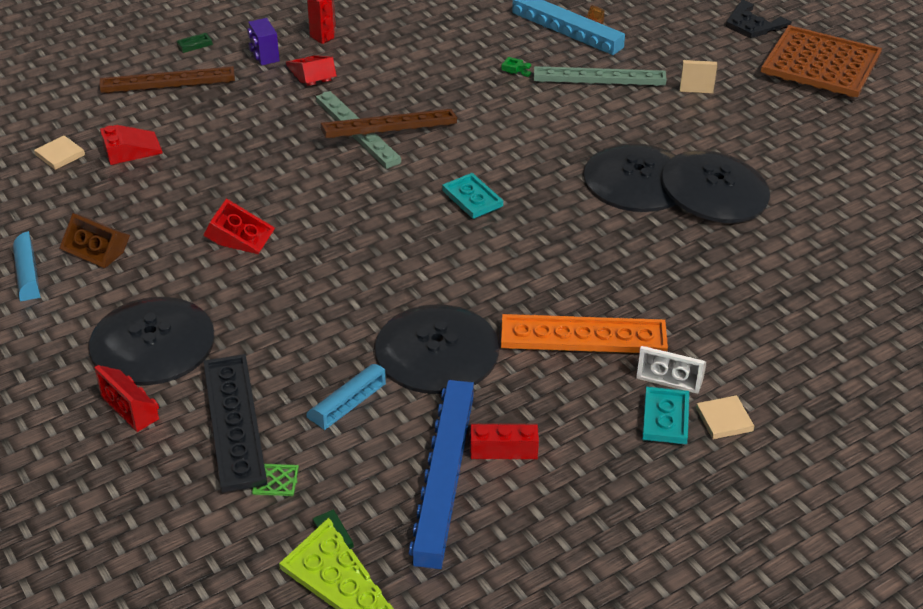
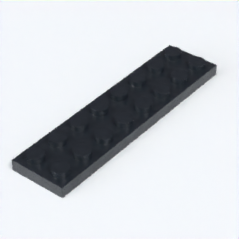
[204,354,268,493]

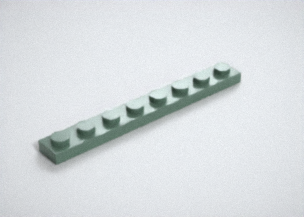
[534,66,667,86]
[316,91,401,169]

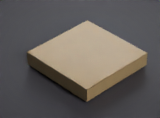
[680,60,717,93]
[34,136,85,170]
[696,395,754,439]

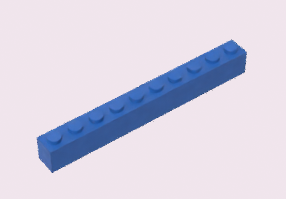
[409,380,474,569]

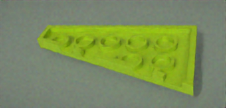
[279,518,394,609]

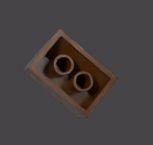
[59,213,130,268]

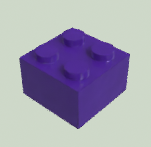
[247,18,280,65]

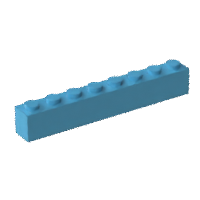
[512,0,625,55]

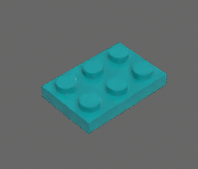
[442,173,504,219]
[642,387,689,444]

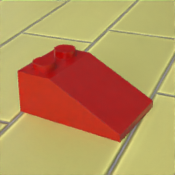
[286,55,336,86]
[100,125,163,165]
[203,198,275,254]

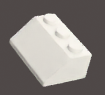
[636,346,706,394]

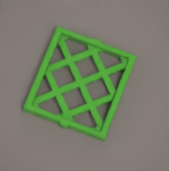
[252,464,299,496]

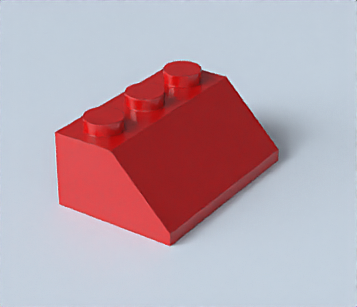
[307,0,336,44]
[94,365,159,432]
[471,423,539,459]

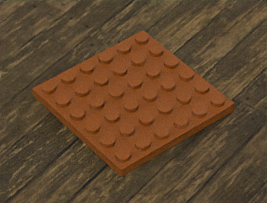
[761,25,882,97]

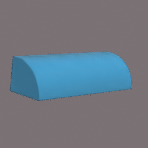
[13,231,41,302]
[306,364,386,430]

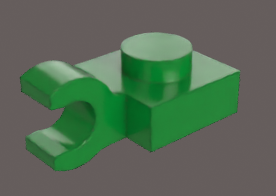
[501,57,532,77]

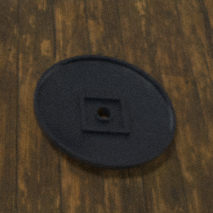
[584,143,676,212]
[662,150,770,223]
[89,297,215,386]
[375,304,499,394]

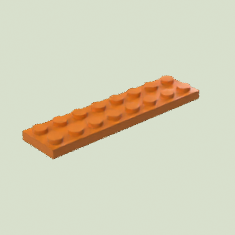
[501,314,668,353]

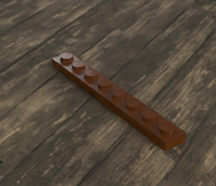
[100,66,235,93]
[320,109,457,138]

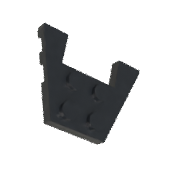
[726,0,792,38]

